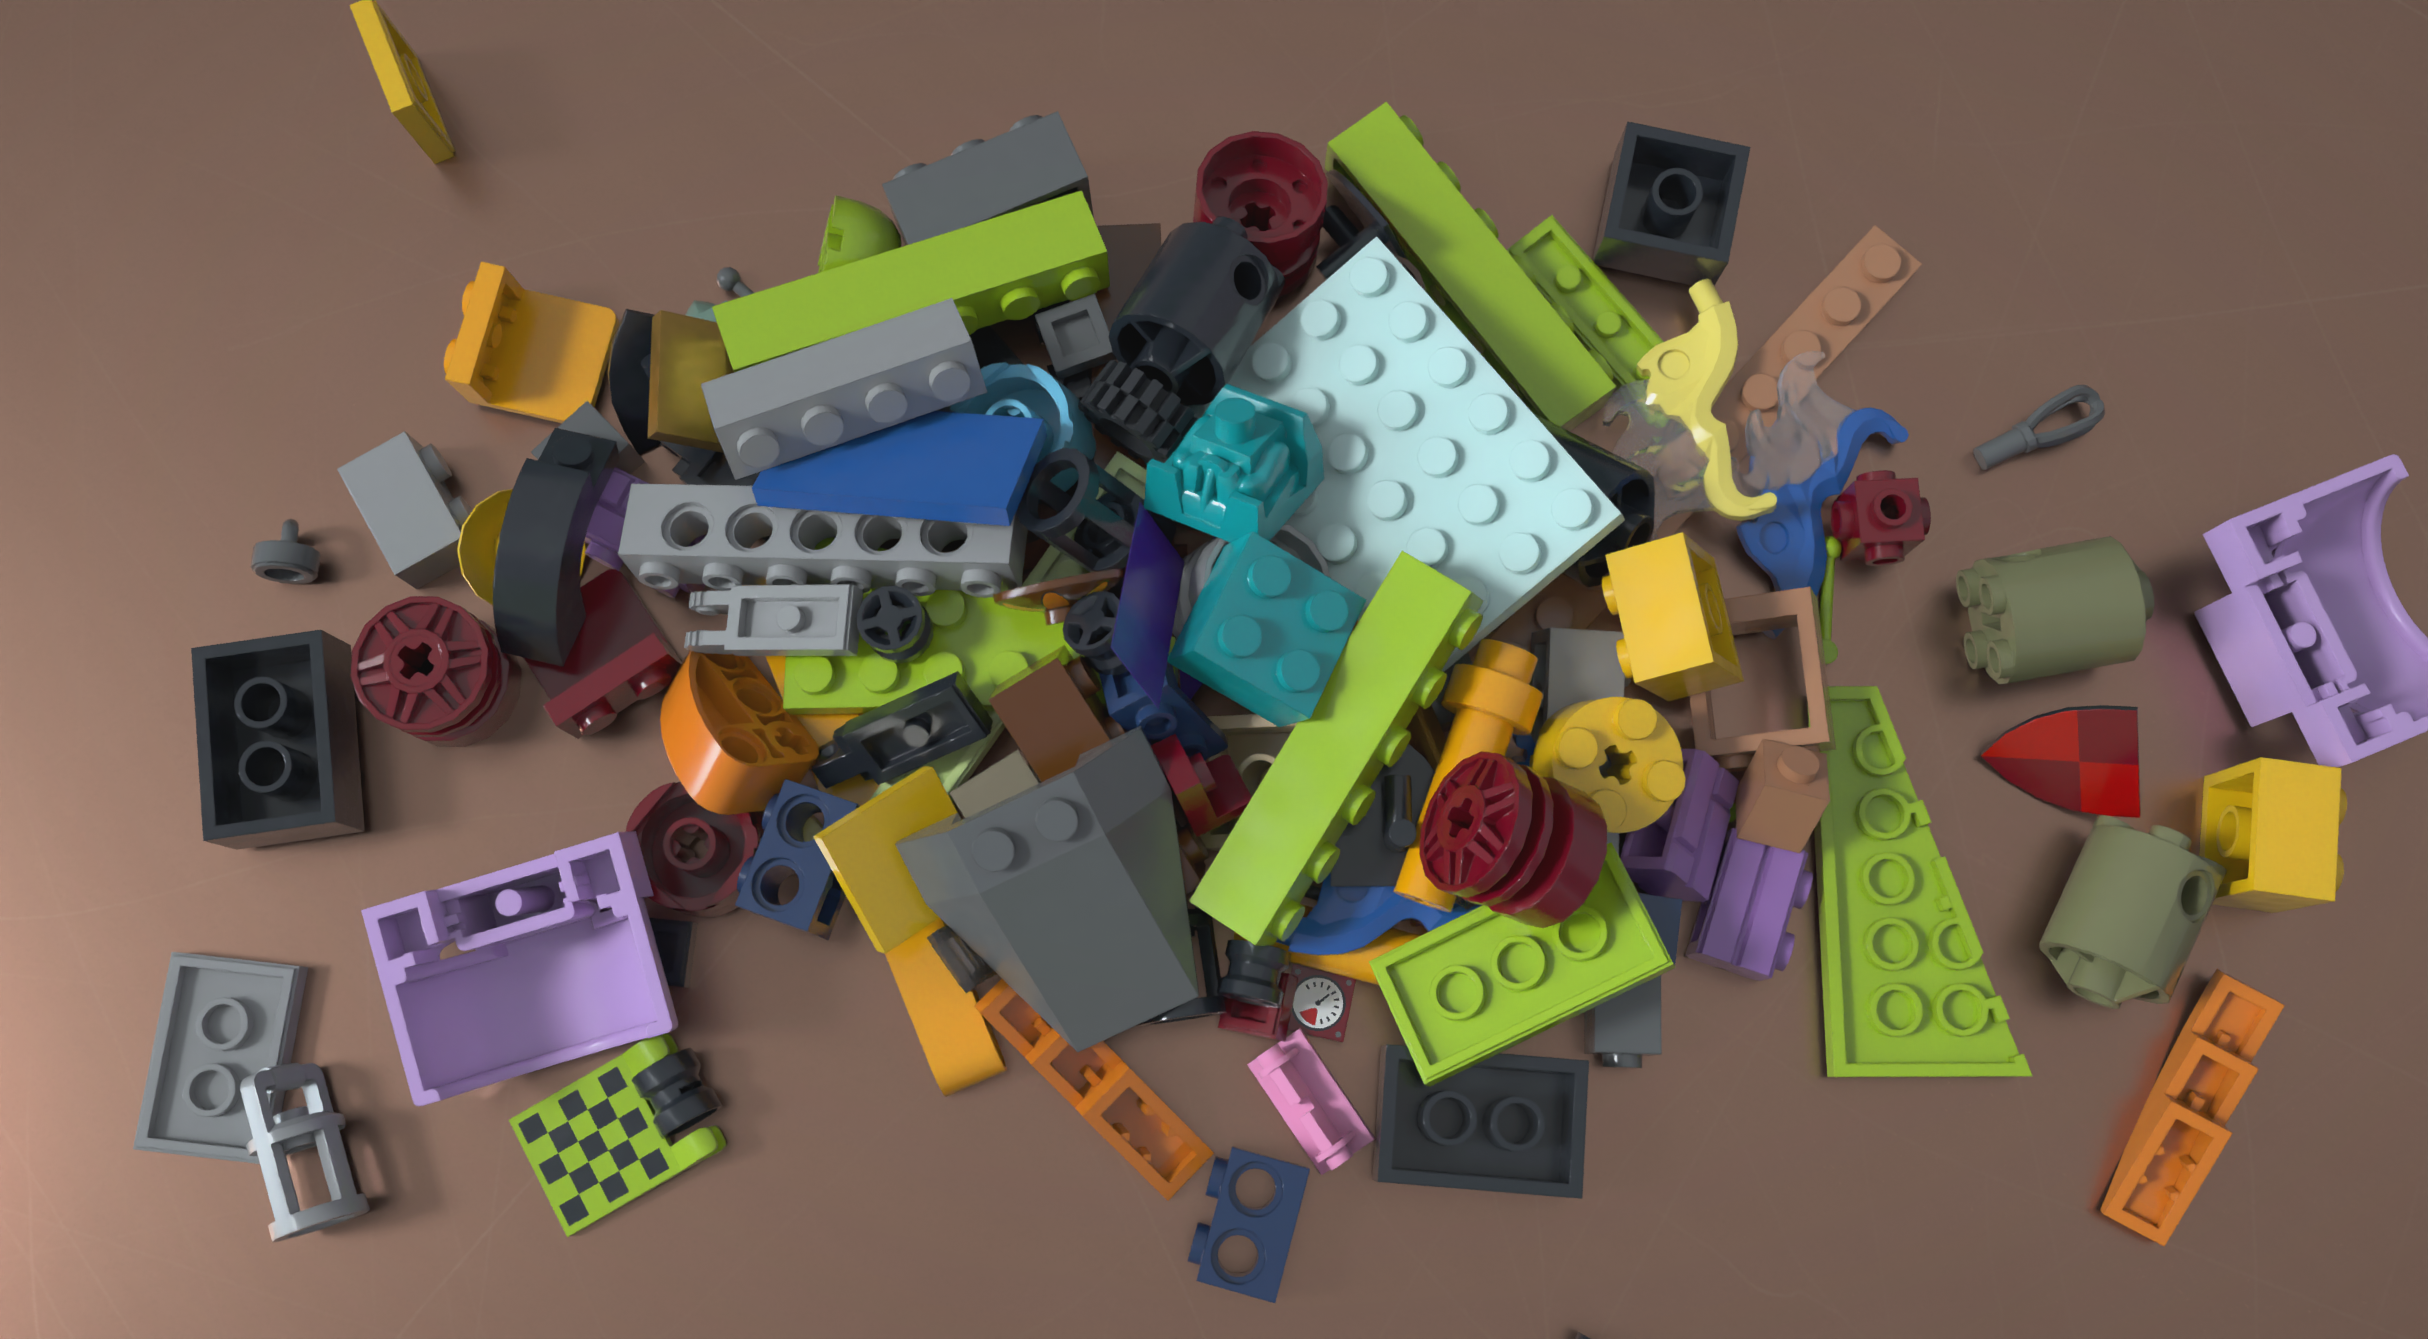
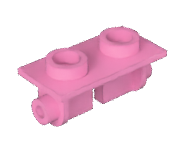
[1247,1028,1376,1175]

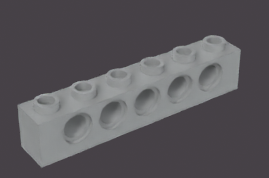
[618,484,1028,598]

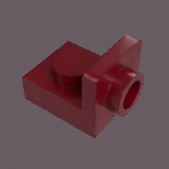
[1151,734,1252,837]

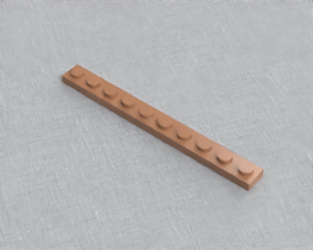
[1471,225,1922,664]

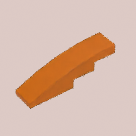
[2100,969,2285,1247]
[974,979,1214,1201]

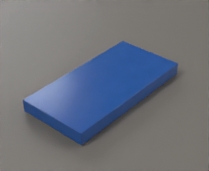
[752,411,1047,526]

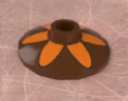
[993,568,1124,626]

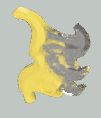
[1603,279,1777,542]

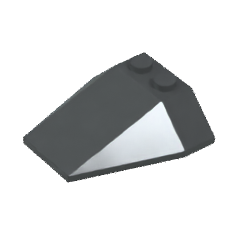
[895,726,1199,1052]

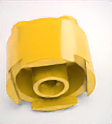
[1529,697,1686,833]

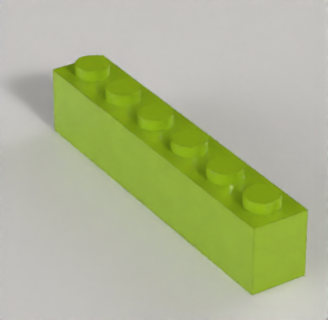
[1325,102,1616,431]
[712,190,1110,372]
[1189,551,1484,946]

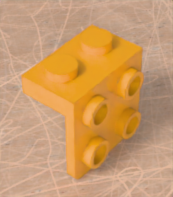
[444,262,619,423]

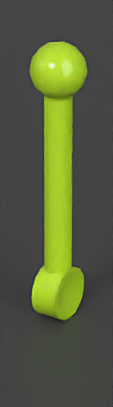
[1819,536,1842,666]

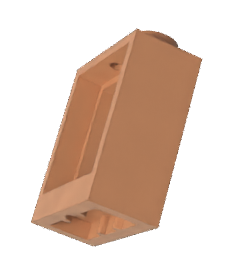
[1689,587,1836,773]

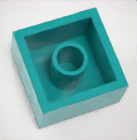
[1167,531,1366,727]

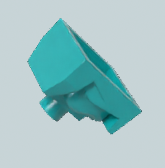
[1144,384,1324,542]

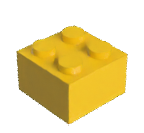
[1602,532,1744,701]
[2199,757,2347,913]

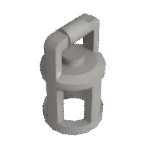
[240,1063,370,1242]

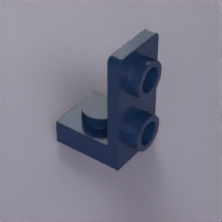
[1099,655,1228,761]

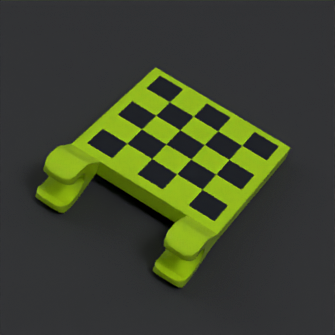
[509,1033,726,1237]

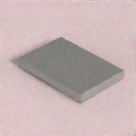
[133,952,308,1164]

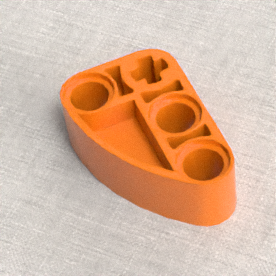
[660,650,819,815]

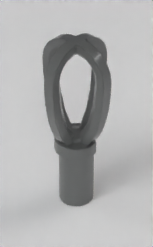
[1973,385,2105,470]

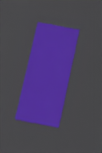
[1111,502,1184,709]

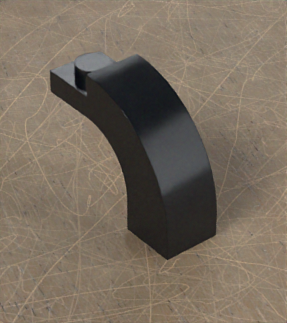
[493,428,619,666]

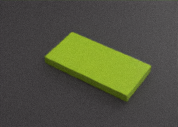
[1369,842,1676,1087]

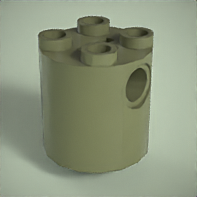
[1956,536,2154,684]
[2039,815,2227,1009]

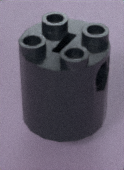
[1108,216,1285,405]
[1533,413,1655,587]

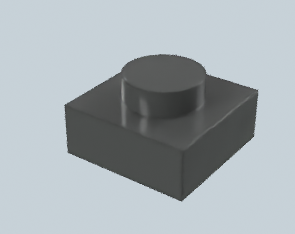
[1035,294,1116,380]

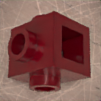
[1831,470,1931,566]

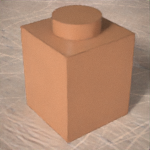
[1735,739,1830,853]

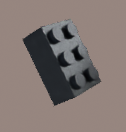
[191,630,365,850]
[1372,1044,1589,1199]

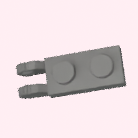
[684,584,863,656]

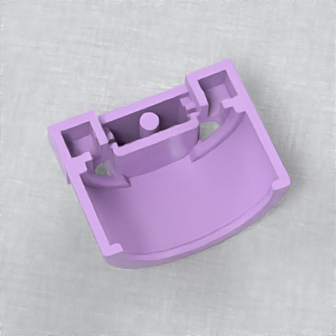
[2194,454,2428,768]
[361,831,678,1107]

